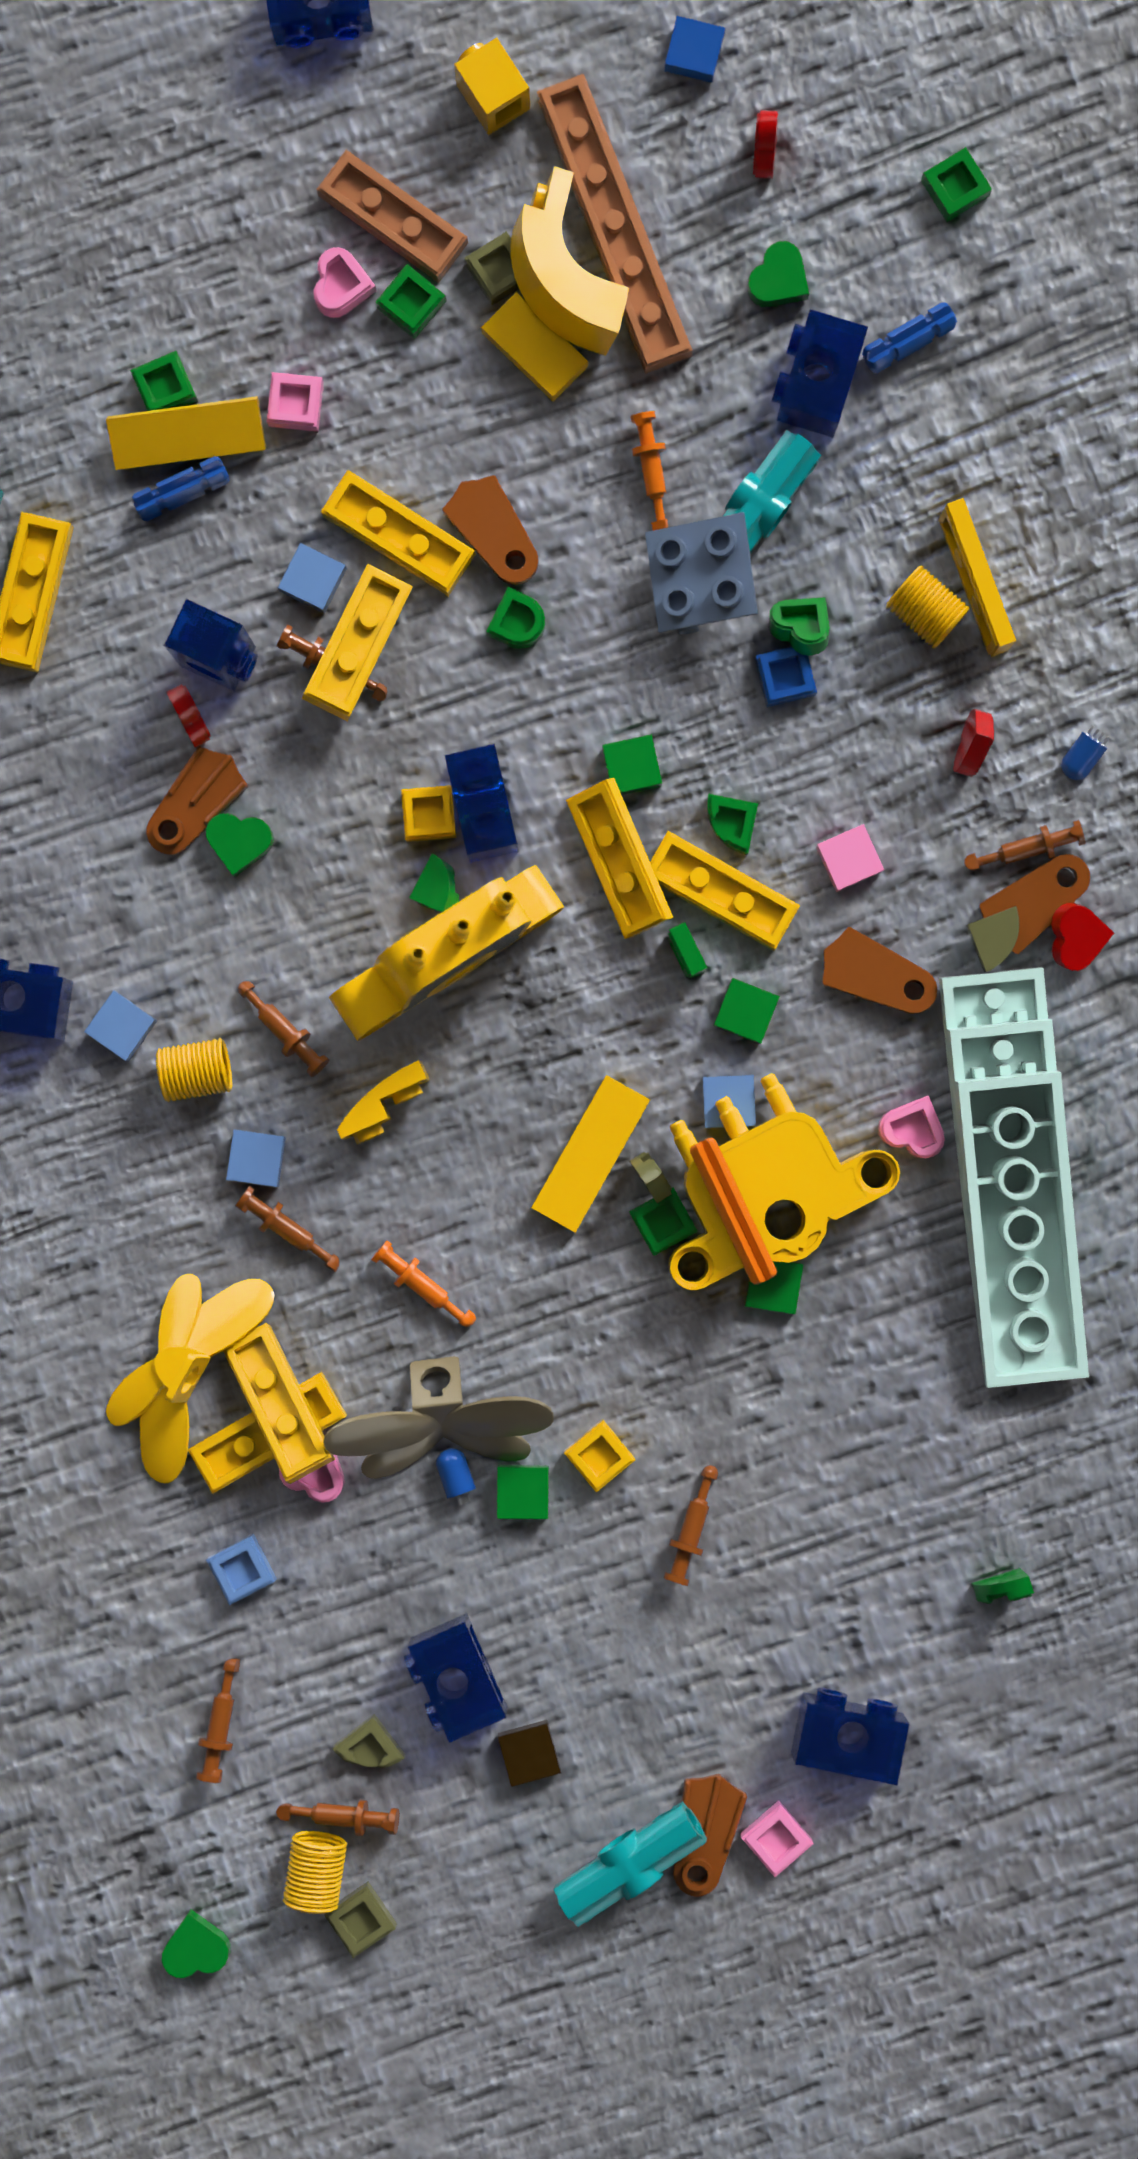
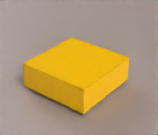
[401,785,456,842]
[564,1419,636,1493]

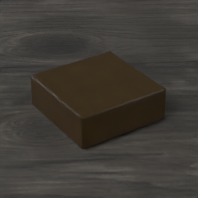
[498,1720,561,1787]

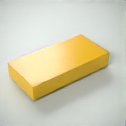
[481,292,588,402]

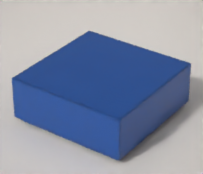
[664,16,725,83]
[755,647,817,707]

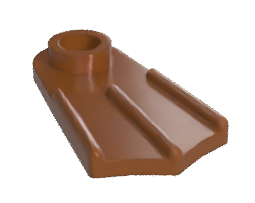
[443,475,539,585]
[146,746,248,855]
[979,854,1090,954]
[822,927,937,1014]
[673,1774,747,1897]

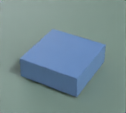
[278,543,347,614]
[84,990,158,1062]
[703,1075,756,1128]
[226,1129,286,1187]
[206,1533,277,1606]

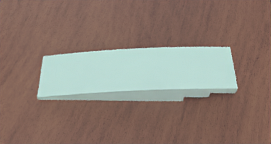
[939,967,1089,1388]

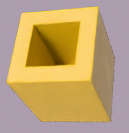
[454,37,530,135]

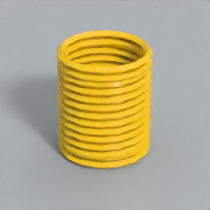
[886,565,970,648]
[156,1038,232,1102]
[282,1831,348,1914]

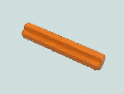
[690,1138,777,1284]

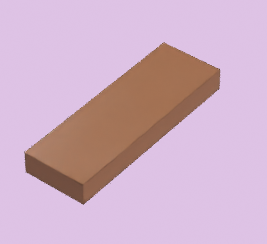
[317,150,468,283]

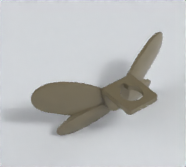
[323,1356,554,1479]

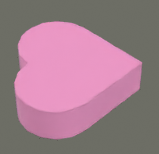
[314,248,377,318]
[878,1095,945,1159]
[279,1454,345,1503]

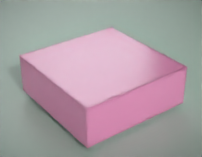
[267,372,324,432]
[816,824,884,892]
[740,1800,814,1877]

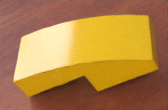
[337,1060,430,1144]

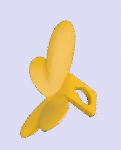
[106,1274,274,1484]

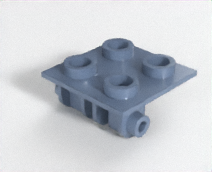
[645,512,758,634]

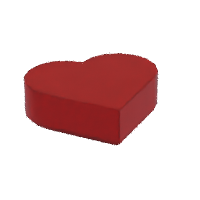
[753,110,778,179]
[166,684,211,748]
[953,709,994,777]
[1051,902,1115,971]

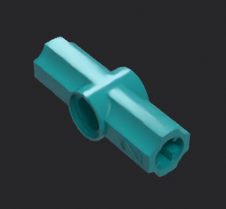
[723,430,821,554]
[553,1801,707,1927]

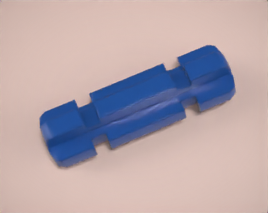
[862,302,957,373]
[132,456,230,521]

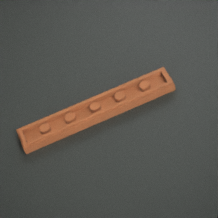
[537,74,693,374]

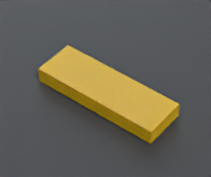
[106,396,266,470]
[321,470,476,597]
[938,498,1016,657]
[0,512,74,673]
[302,563,413,722]
[566,778,674,939]
[650,831,800,951]
[531,1075,650,1233]
[223,1323,336,1484]
[188,1371,347,1494]

